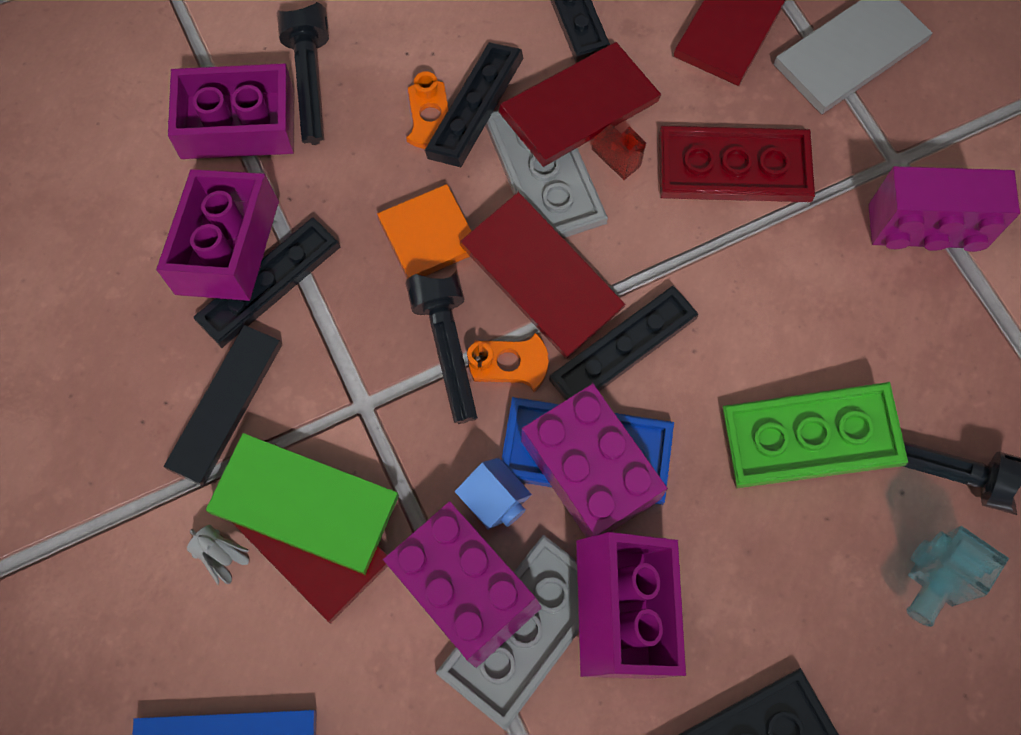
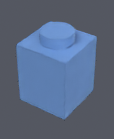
[455,458,532,530]

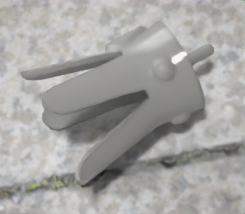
[187,525,249,585]

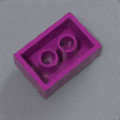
[168,63,294,159]
[868,166,1020,252]
[156,169,279,301]
[521,384,668,538]
[383,501,542,668]
[576,532,686,679]

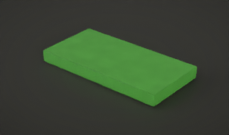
[723,382,908,489]
[206,433,399,575]

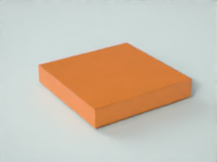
[377,184,471,279]

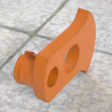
[406,71,449,149]
[467,333,549,392]

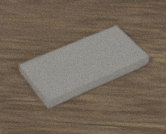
[773,0,933,115]
[485,110,608,238]
[436,535,579,731]

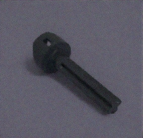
[277,2,329,145]
[405,270,478,424]
[903,441,1021,515]

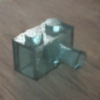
[906,526,1009,627]

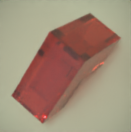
[592,124,646,180]

